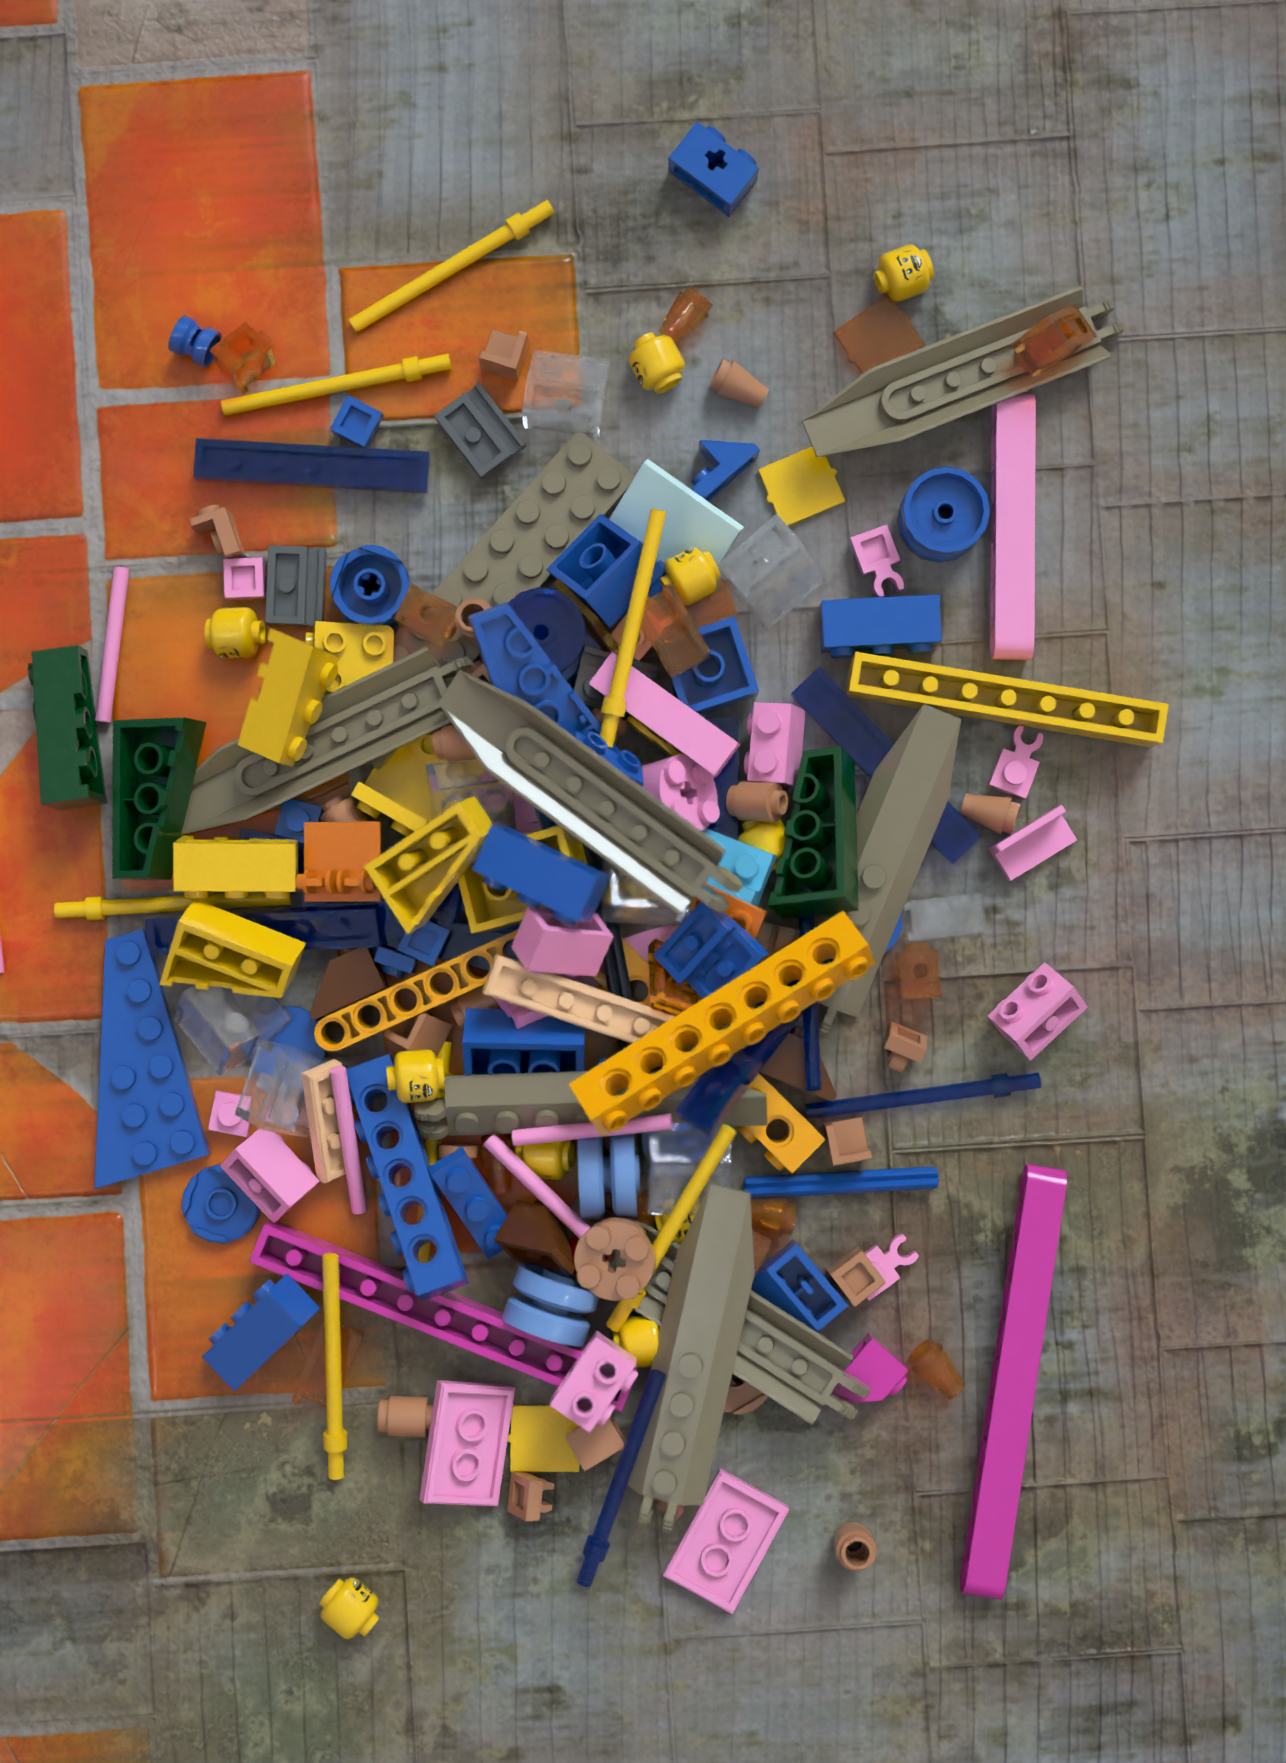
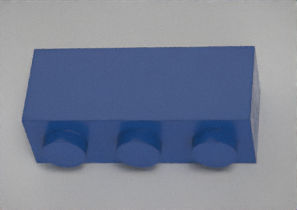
[819,594,942,659]
[472,825,610,925]
[202,1274,320,1391]

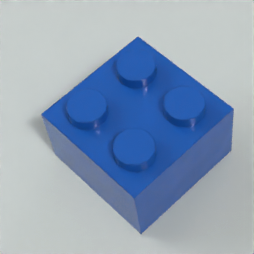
[546,513,665,627]
[659,616,759,715]

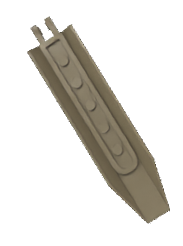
[802,286,1125,458]
[181,647,473,836]
[438,670,744,915]
[787,704,961,1039]
[414,1069,768,1140]
[626,1183,755,1535]
[562,1198,871,1425]

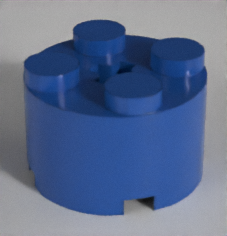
[330,545,414,628]

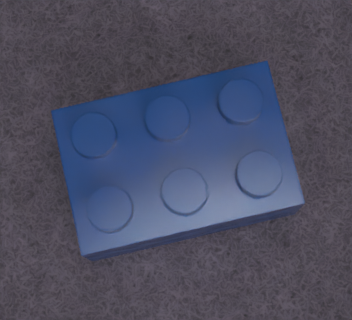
[462,1008,586,1075]

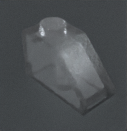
[904,893,987,941]

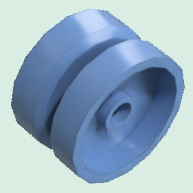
[578,1133,640,1220]
[501,1263,599,1346]

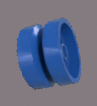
[897,467,990,563]

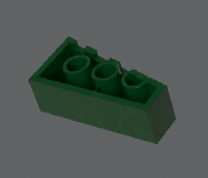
[28,645,107,810]
[112,717,207,880]
[768,746,859,919]

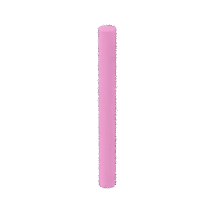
[95,567,130,723]
[330,1066,367,1214]
[512,1113,673,1146]
[483,1134,590,1239]

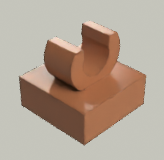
[884,1021,928,1073]
[507,1471,555,1521]

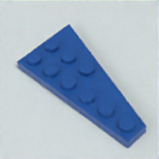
[468,602,620,830]
[94,929,211,1189]

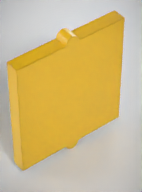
[758,447,845,529]
[508,1404,580,1472]

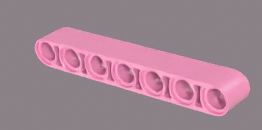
[990,393,1036,660]

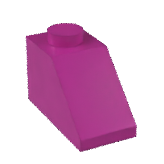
[832,1333,909,1403]

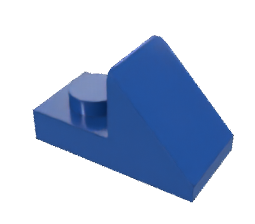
[691,440,760,502]

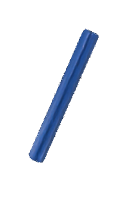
[743,1167,939,1199]

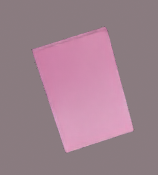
[419,1380,515,1506]
[663,1468,789,1614]

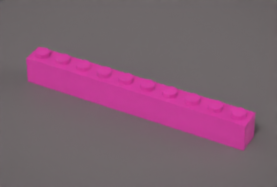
[249,1220,636,1412]

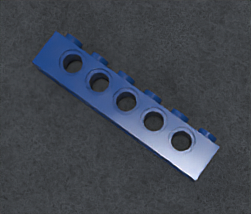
[346,1054,470,1300]

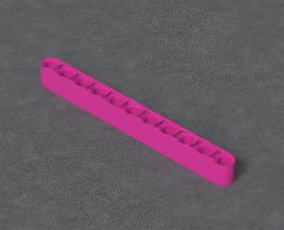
[960,1164,1067,1600]

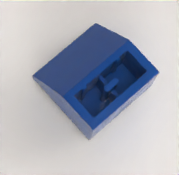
[751,1239,848,1332]

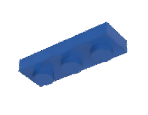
[428,1146,508,1259]

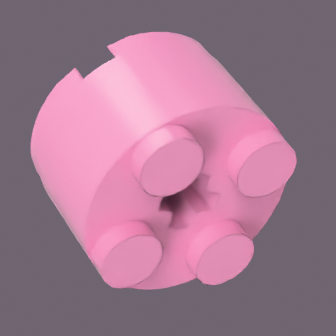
[641,754,720,831]

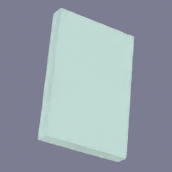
[609,459,744,567]

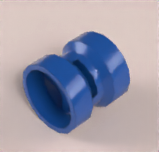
[168,315,222,368]

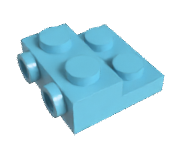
[702,828,777,907]

